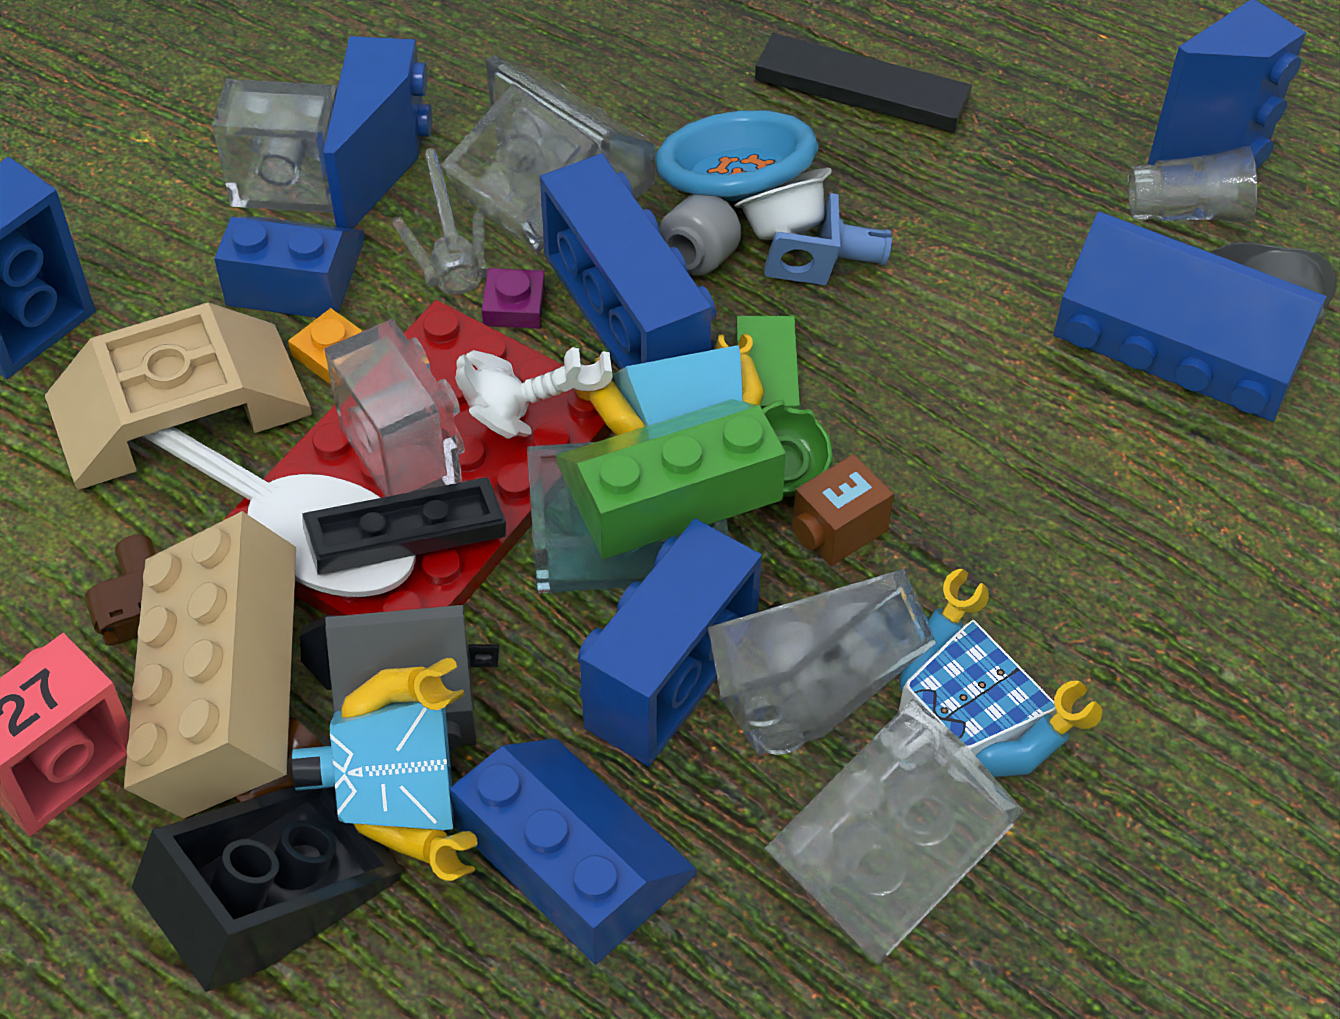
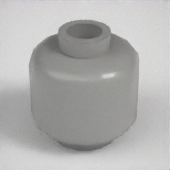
[659,194,741,276]

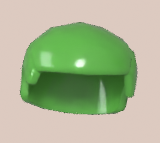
[762,400,833,497]

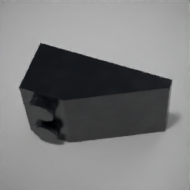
[131,786,403,992]

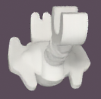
[455,347,613,439]

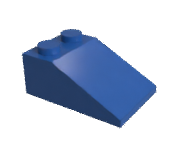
[323,36,432,229]

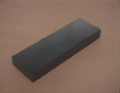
[302,477,506,575]

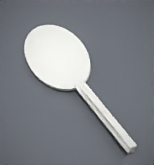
[143,427,416,597]

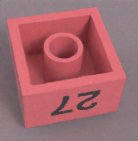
[0,632,130,837]

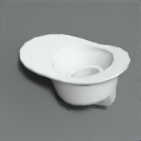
[734,168,832,240]

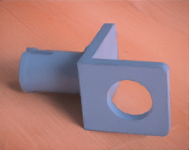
[764,193,892,285]

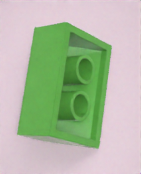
[556,399,786,560]

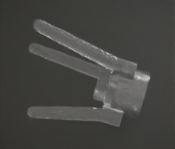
[392,148,488,294]

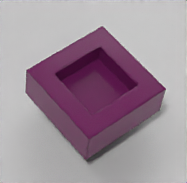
[482,268,545,329]

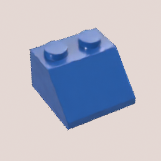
[214,216,365,318]

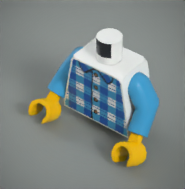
[887,569,1102,781]

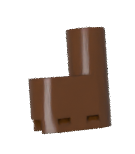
[85,534,156,645]

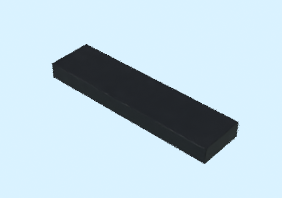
[755,33,972,132]

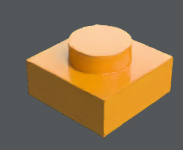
[288,308,373,385]

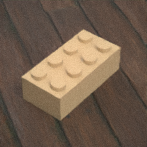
[124,511,296,819]

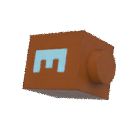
[792,454,894,566]

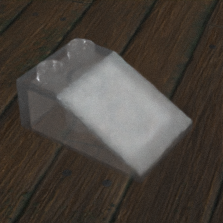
[708,569,936,755]

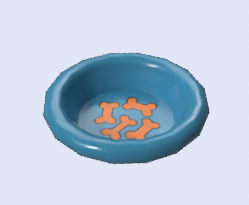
[655,110,819,201]

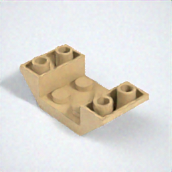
[45,302,312,490]

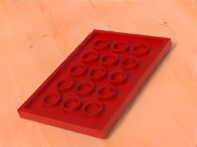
[224,300,612,616]

